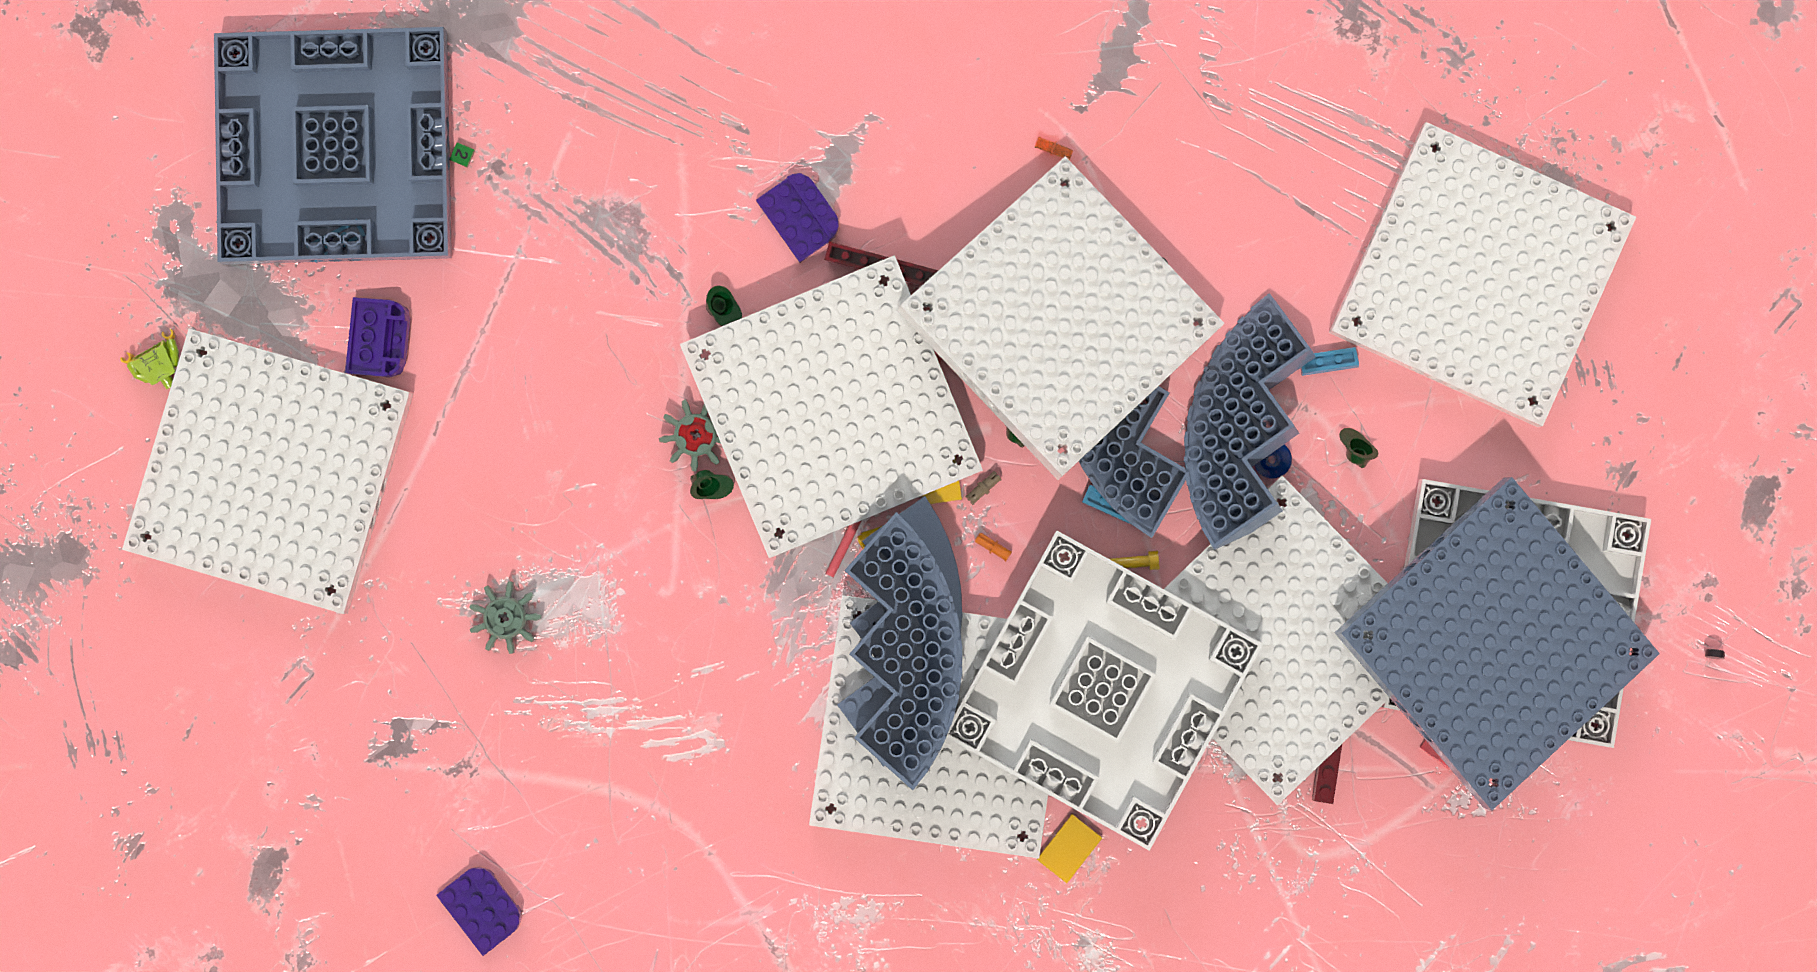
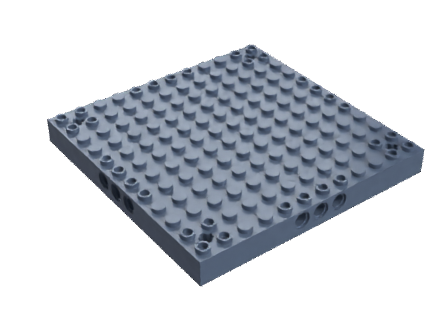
[214,27,452,265]
[1334,477,1660,810]

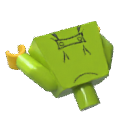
[120,329,179,389]

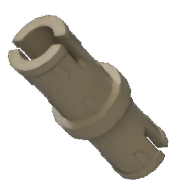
[965,471,1002,505]

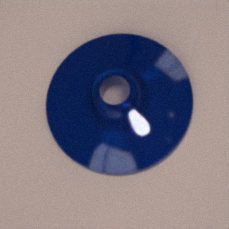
[1254,444,1292,479]

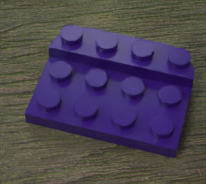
[756,173,839,263]
[345,297,410,378]
[436,867,521,956]

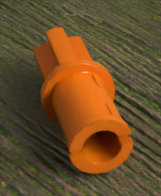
[975,533,1012,562]

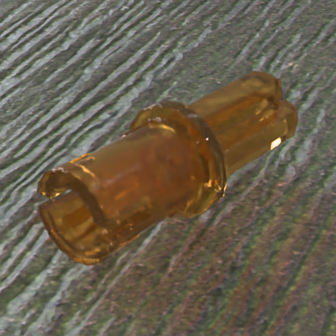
[1034,136,1073,160]

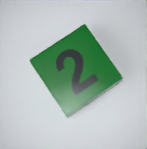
[449,143,475,168]

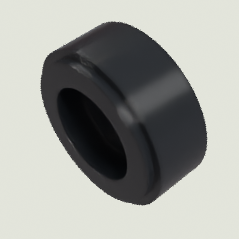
[1705,649,1725,659]

